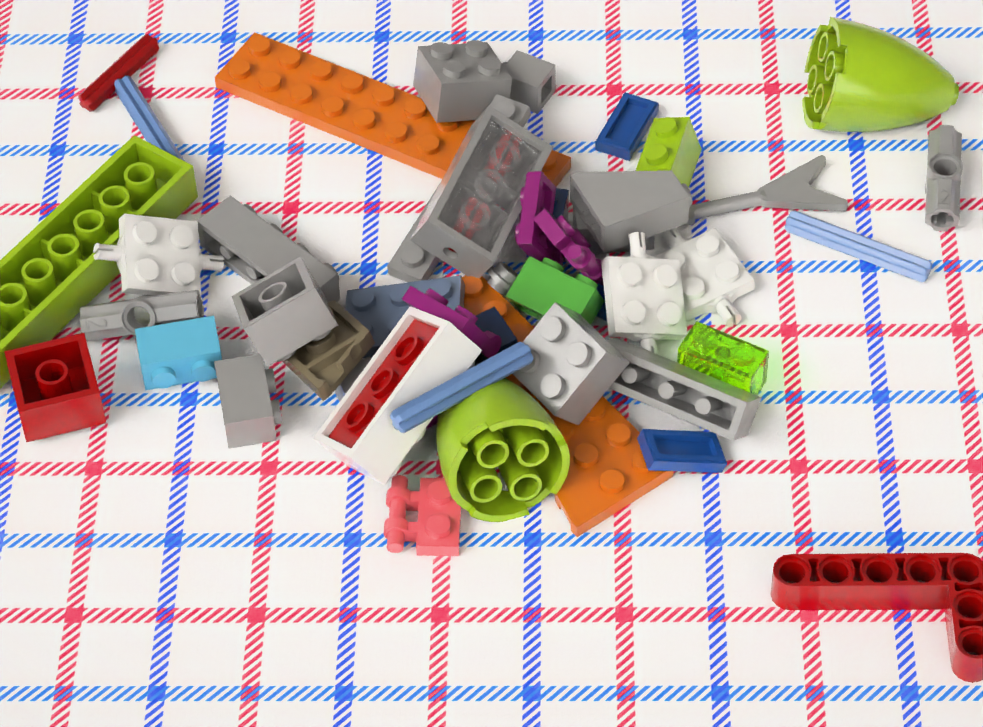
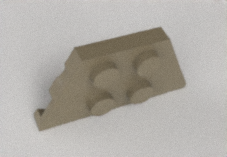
[282,300,375,401]

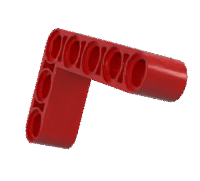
[770,553,983,683]

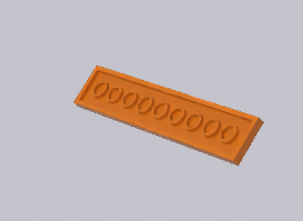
[215,32,571,211]

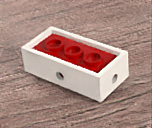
[313,306,482,485]

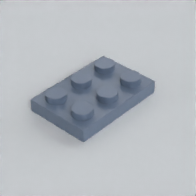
[345,275,465,359]

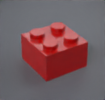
[4,333,106,443]

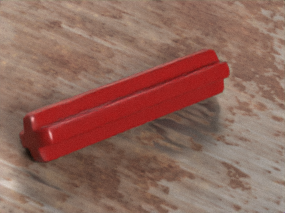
[78,34,159,112]

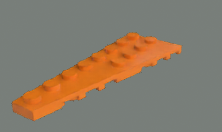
[462,275,674,537]

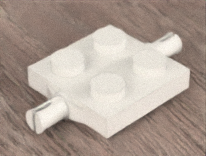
[93,214,224,296]
[654,228,755,327]
[601,232,688,354]

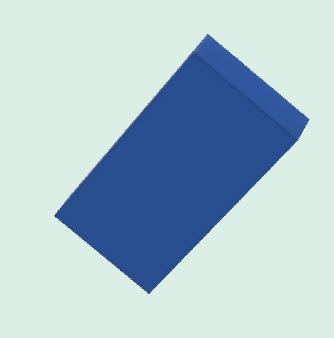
[595,92,659,161]
[637,429,727,473]

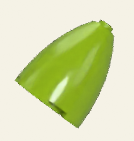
[802,17,959,132]
[436,378,570,522]

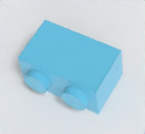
[135,315,222,391]

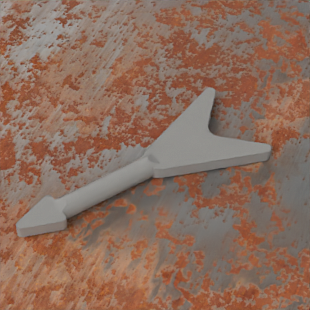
[684,155,848,225]

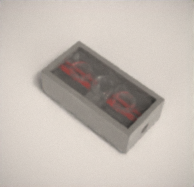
[410,105,553,278]

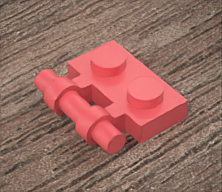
[383,475,462,556]

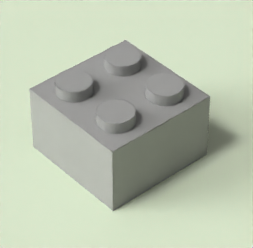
[413,40,512,123]
[231,256,338,366]
[513,302,630,425]

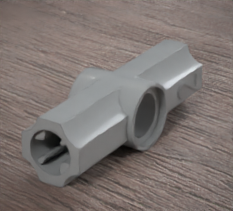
[924,125,963,232]
[79,290,204,341]

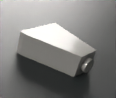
[570,170,693,253]

